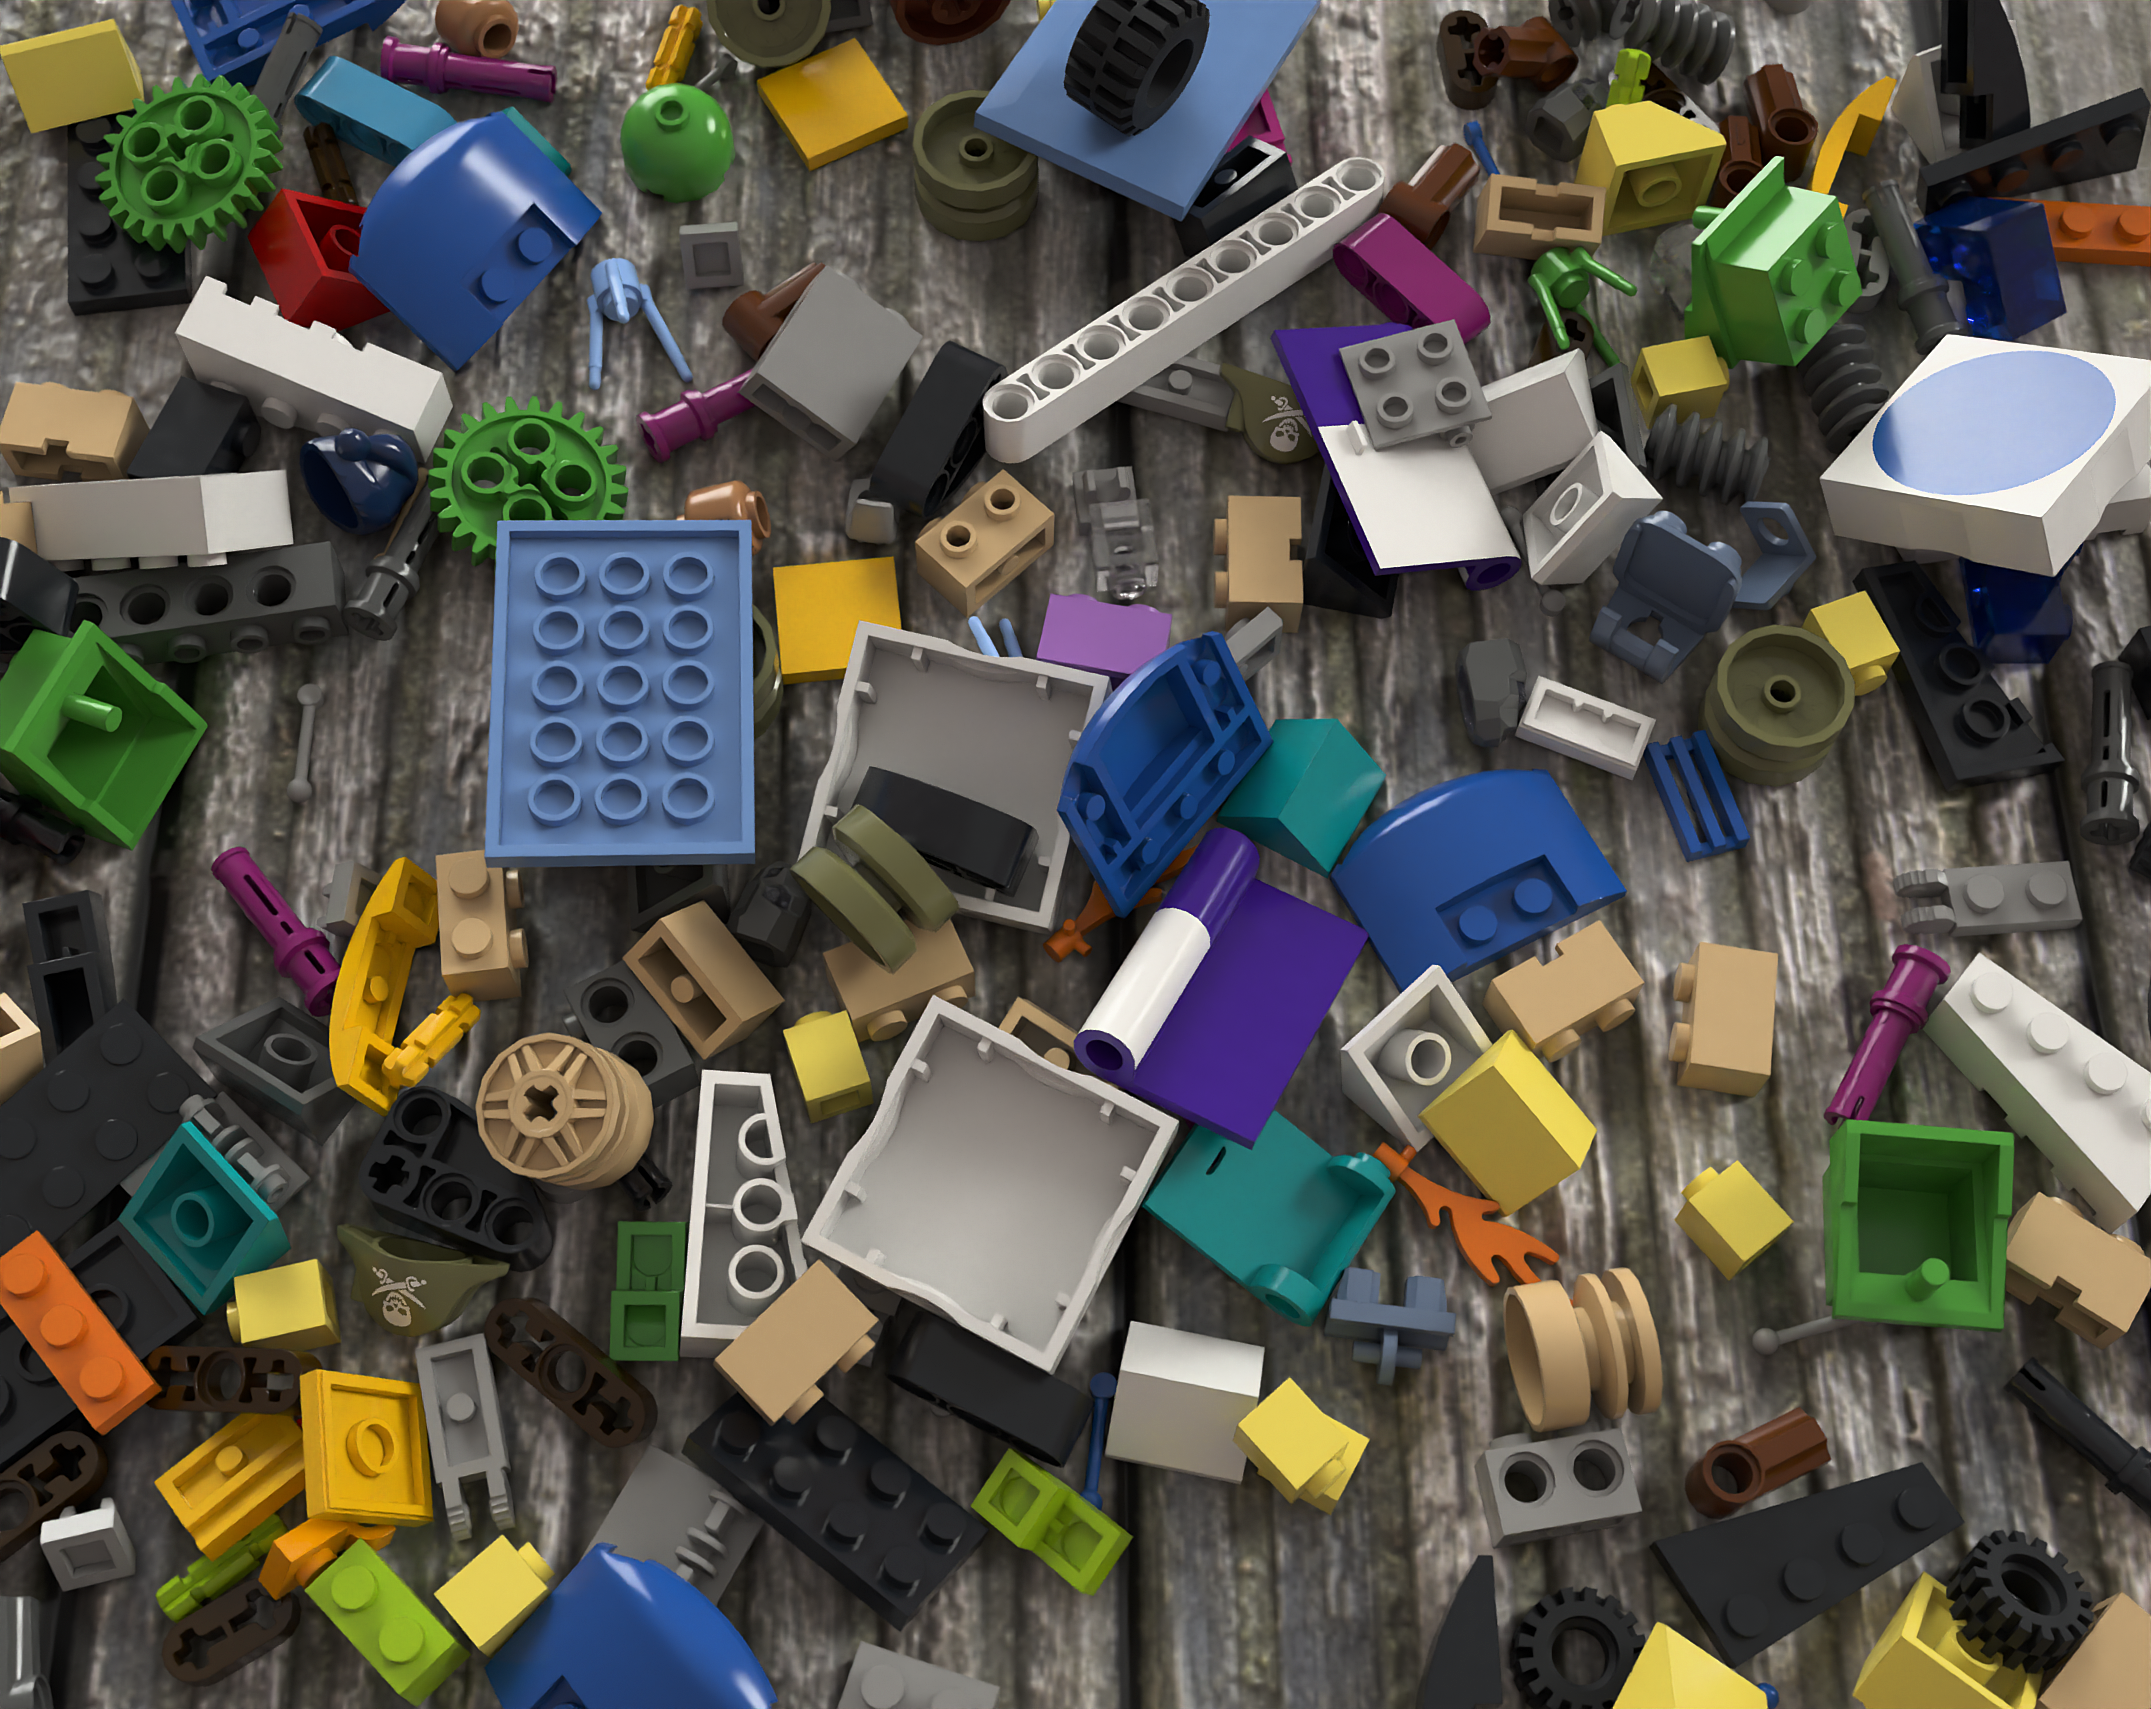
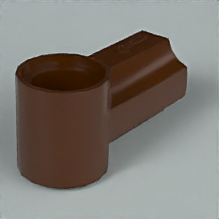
[1472,16,1579,93]
[1742,64,1818,183]
[1708,116,1764,209]
[1377,142,1481,251]
[722,262,825,363]
[1685,1406,1831,1519]

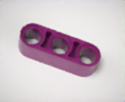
[1332,213,1491,345]

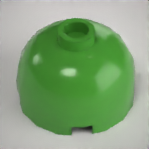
[620,83,735,203]

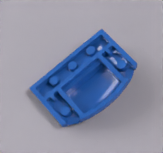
[171,0,406,86]
[348,111,602,372]
[1056,631,1273,919]
[1330,769,1627,994]
[484,1542,778,1709]

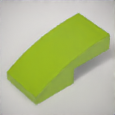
[970,1447,1133,1596]

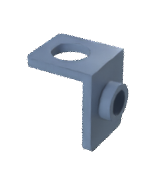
[1732,501,1817,610]

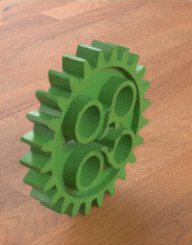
[95,73,284,253]
[428,396,629,575]

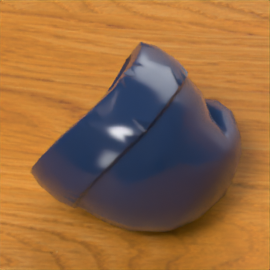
[299,428,418,535]

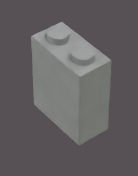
[738,265,923,462]

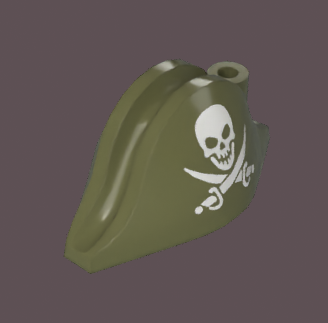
[1219,362,1320,464]
[337,1223,510,1337]

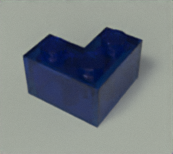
[1913,196,2067,341]
[1959,542,2083,664]

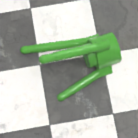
[1528,246,1637,368]

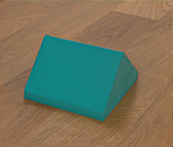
[1216,718,1386,879]
[118,1121,292,1316]

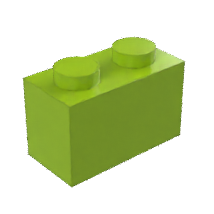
[304,1537,471,1707]

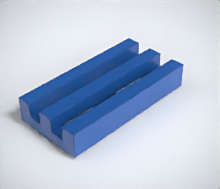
[1643,729,1750,862]

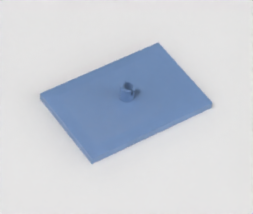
[974,0,1321,222]
[484,520,755,868]

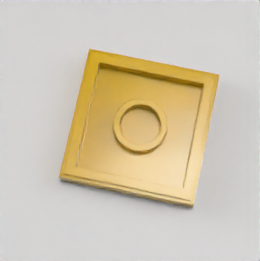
[757,38,909,171]
[773,556,902,685]
[300,1369,434,1527]

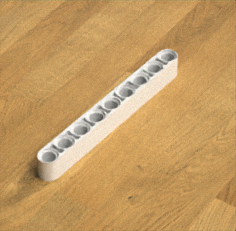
[983,157,1385,464]

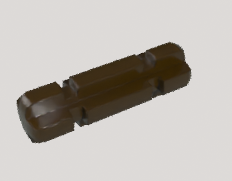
[303,122,359,206]

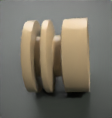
[476,1032,654,1191]
[1503,1267,1663,1433]

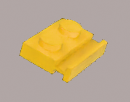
[154,1414,306,1562]

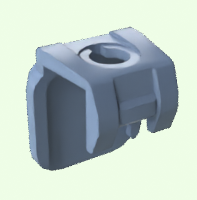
[1589,511,1742,684]

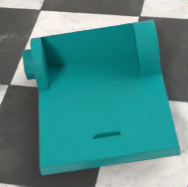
[1140,1109,1396,1327]

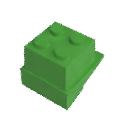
[1684,156,1863,369]
[0,620,208,851]
[1822,1119,2014,1333]

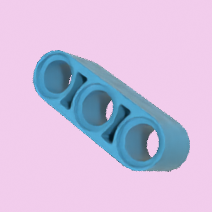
[294,56,457,168]

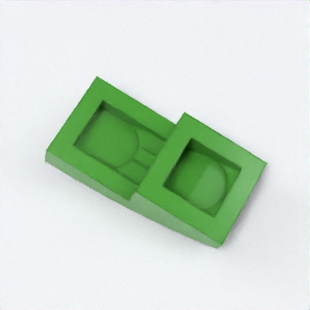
[609,1221,690,1361]

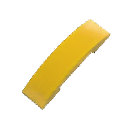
[1805,76,1897,219]
[329,856,439,1117]

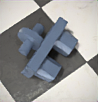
[1324,1267,1456,1386]

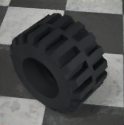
[1064,0,1210,136]

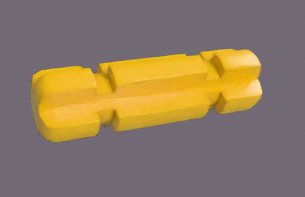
[645,4,703,90]
[382,993,481,1090]

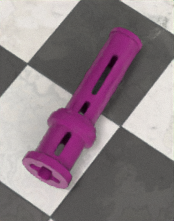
[380,36,557,103]
[636,368,756,464]
[211,846,341,1017]
[1823,944,1951,1129]

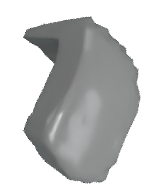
[845,477,901,545]

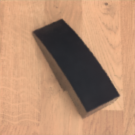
[1940,0,2031,150]
[22,890,118,1066]
[1415,1555,1503,1709]

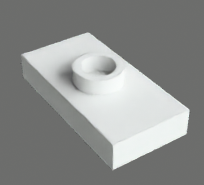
[1515,676,1656,780]

